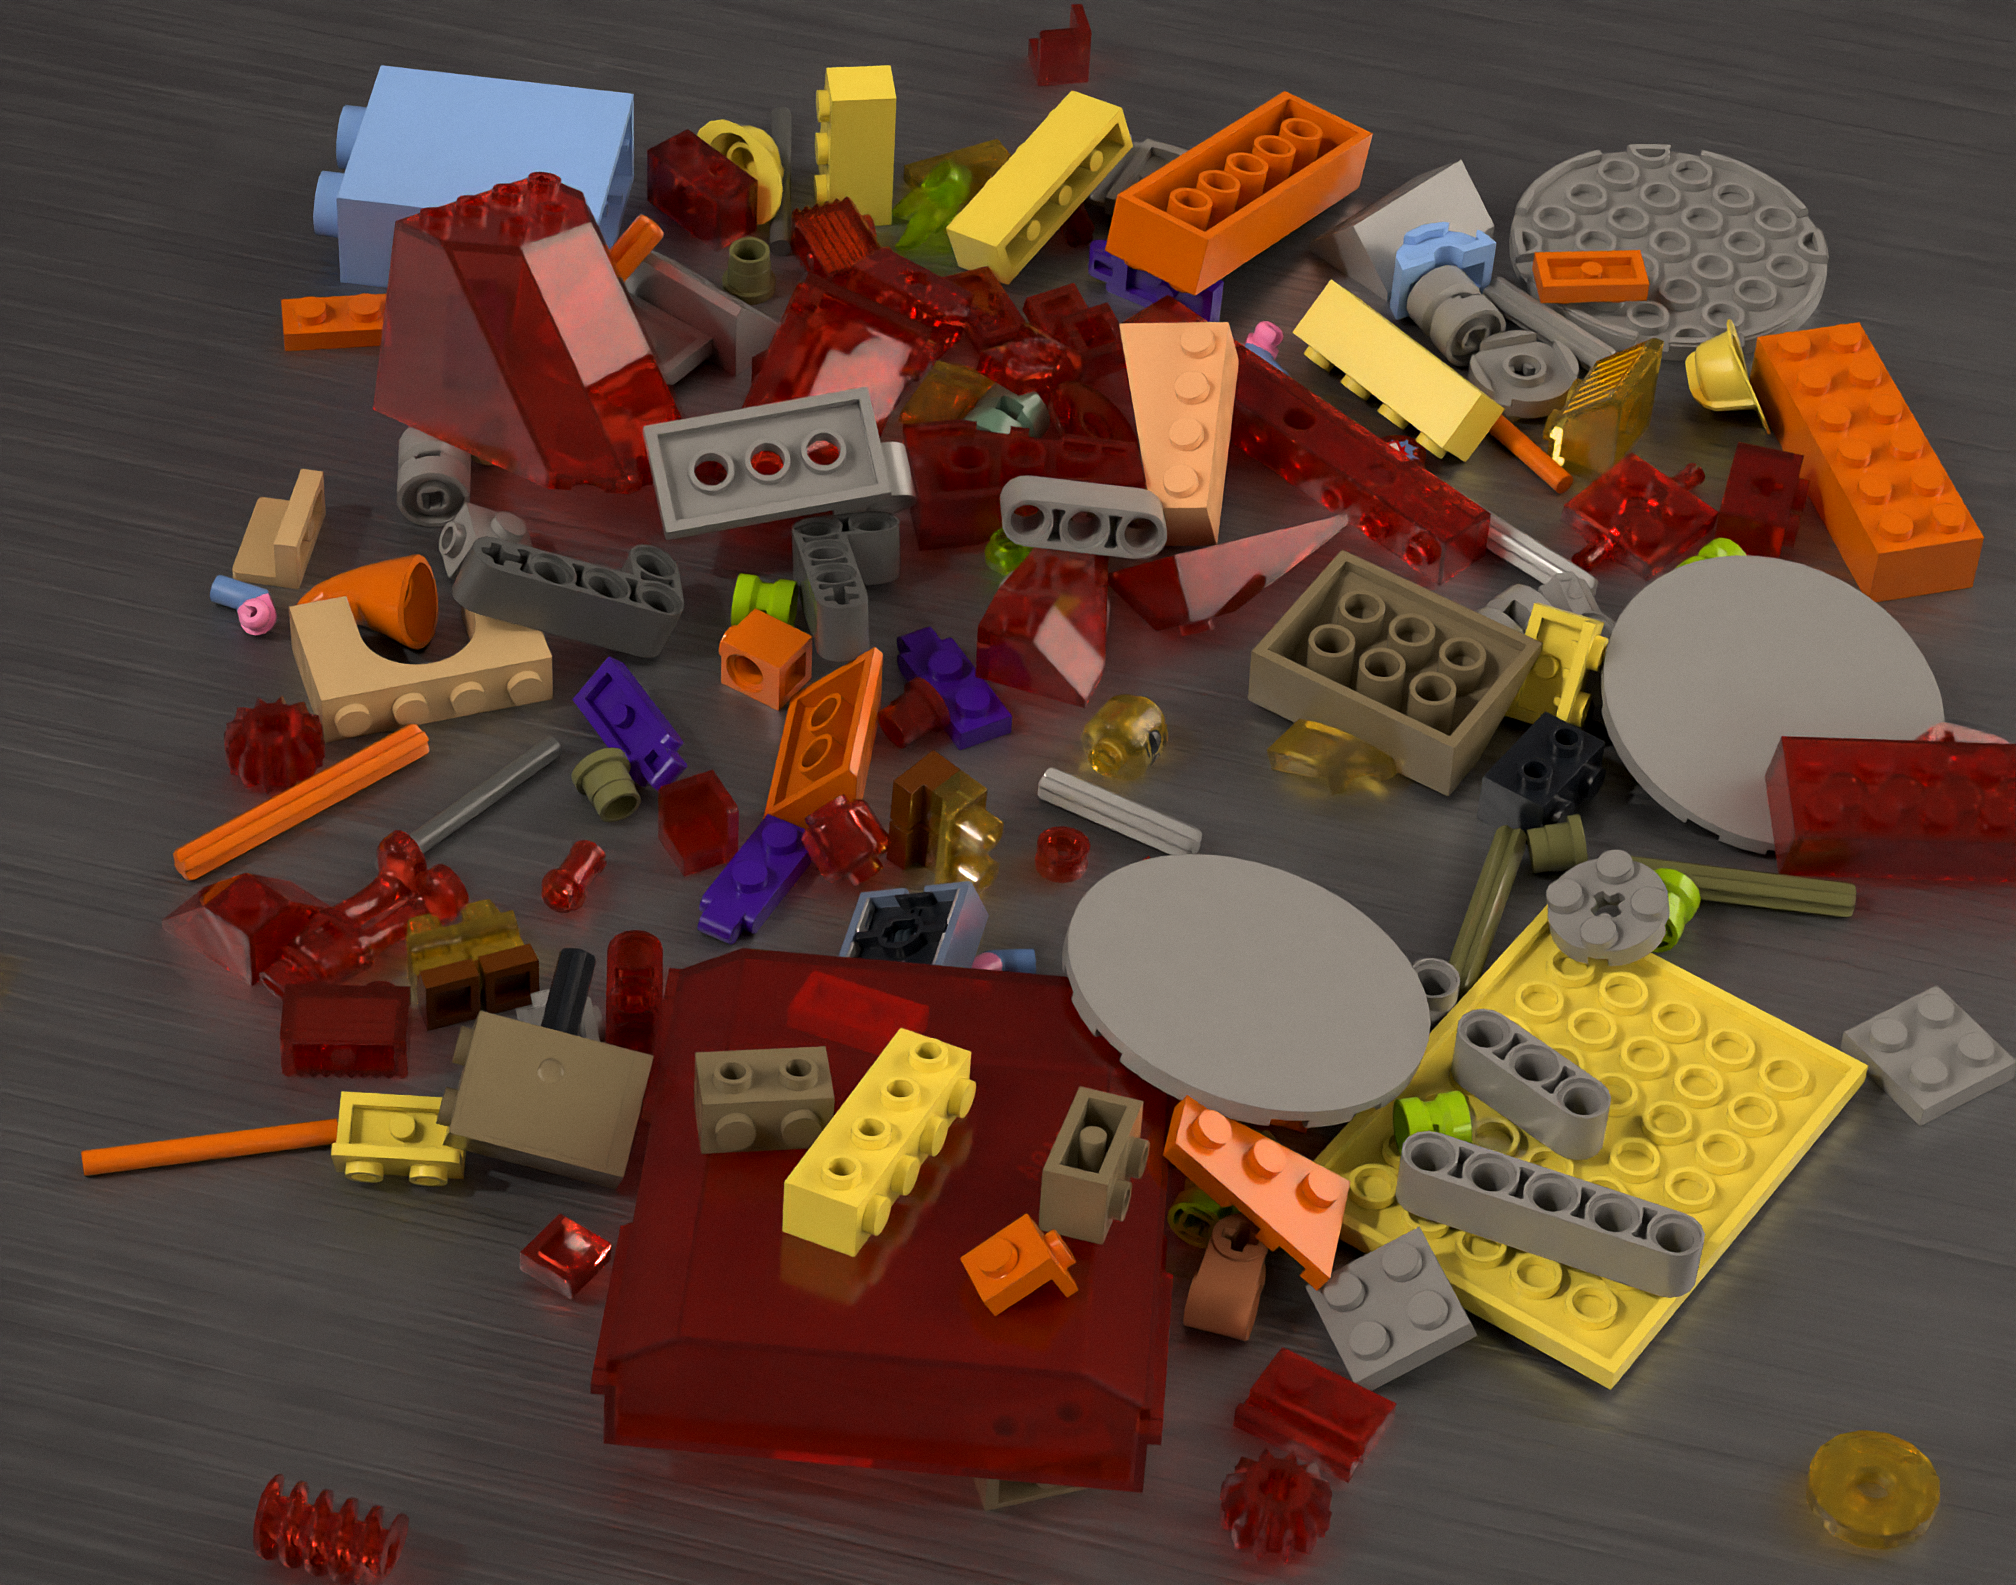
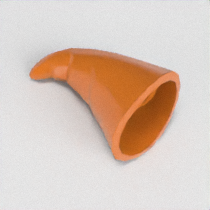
[296,554,438,650]

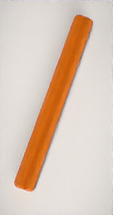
[173,724,430,881]

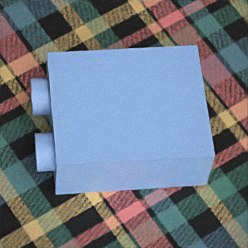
[313,65,634,308]

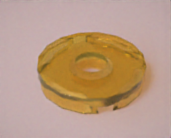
[1806,1430,1940,1550]

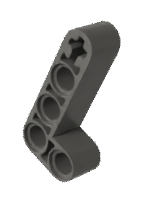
[792,511,901,662]
[452,536,684,658]

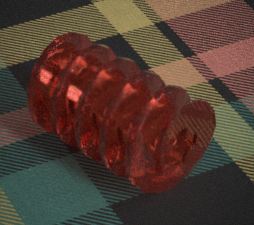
[253,1473,409,1585]

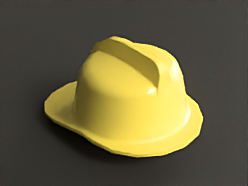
[692,119,784,225]
[1685,319,1770,435]

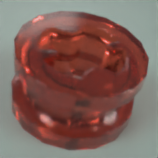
[1034,826,1091,883]

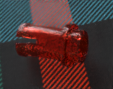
[541,840,607,913]

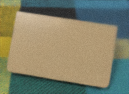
[232,468,326,589]

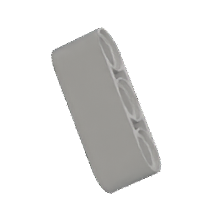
[1000,476,1167,559]
[1451,1009,1611,1160]

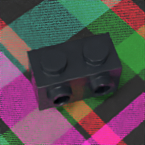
[1477,711,1606,845]

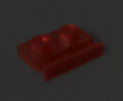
[1233,1347,1397,1483]

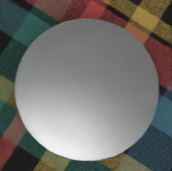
[1509,144,1829,361]
[1599,555,1945,857]
[1062,854,1431,1128]

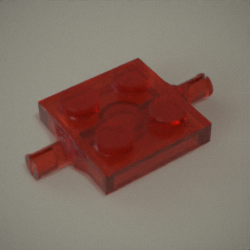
[1560,452,1719,581]

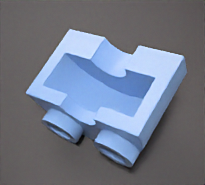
[1390,222,1496,320]

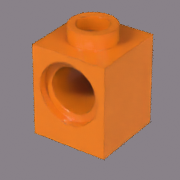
[718,608,813,711]

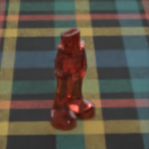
[259,830,470,1007]

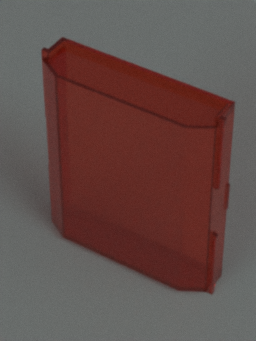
[590,948,1181,1493]

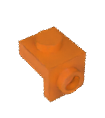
[960,1213,1078,1316]

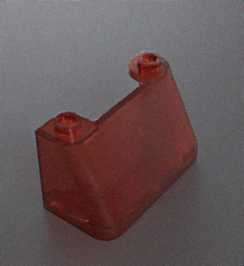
[712,271,937,519]

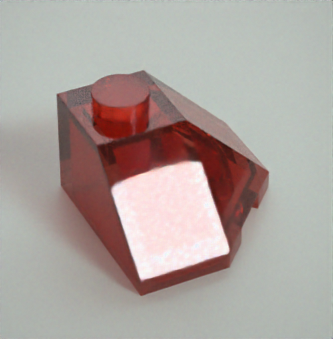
[162,873,337,986]

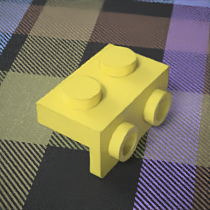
[1504,602,1608,728]
[331,1091,466,1187]

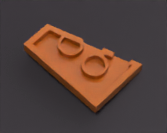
[1163,1095,1351,1291]

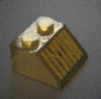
[1543,338,1664,487]

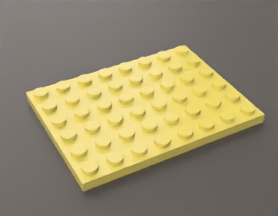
[1313,904,1868,1390]

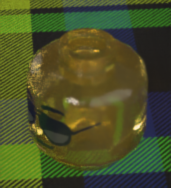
[1081,694,1169,781]

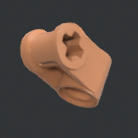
[1183,1213,1268,1341]

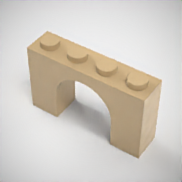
[289,596,553,743]

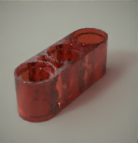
[605,930,663,1104]

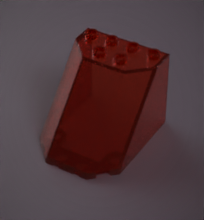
[373,172,687,495]

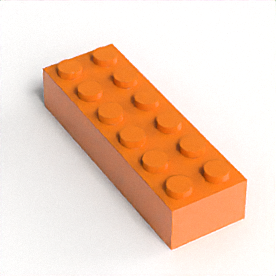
[1105,91,1373,296]
[1749,322,1984,602]

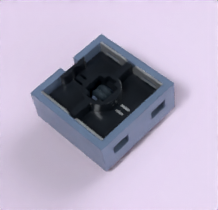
[830,881,989,1008]

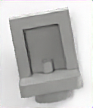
[439,502,532,579]

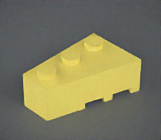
[814,65,896,228]

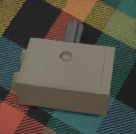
[436,948,654,1189]

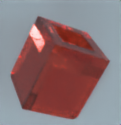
[1028,3,1092,86]
[658,769,739,877]

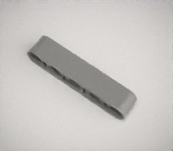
[1395,1131,1705,1298]

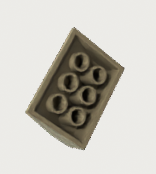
[1248,550,1543,797]

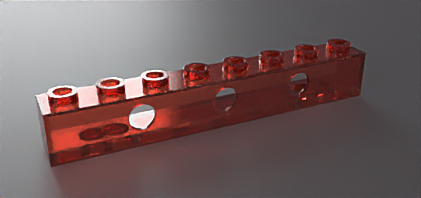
[1119,295,1491,586]

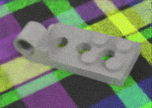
[643,386,917,540]

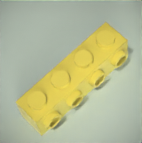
[946,90,1133,285]
[1292,279,1505,463]
[782,1028,976,1257]

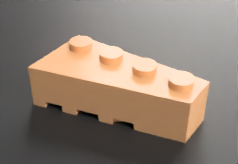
[1119,322,1239,546]

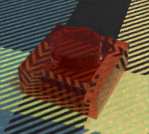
[520,1214,611,1299]

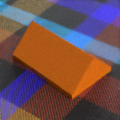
[763,647,883,836]

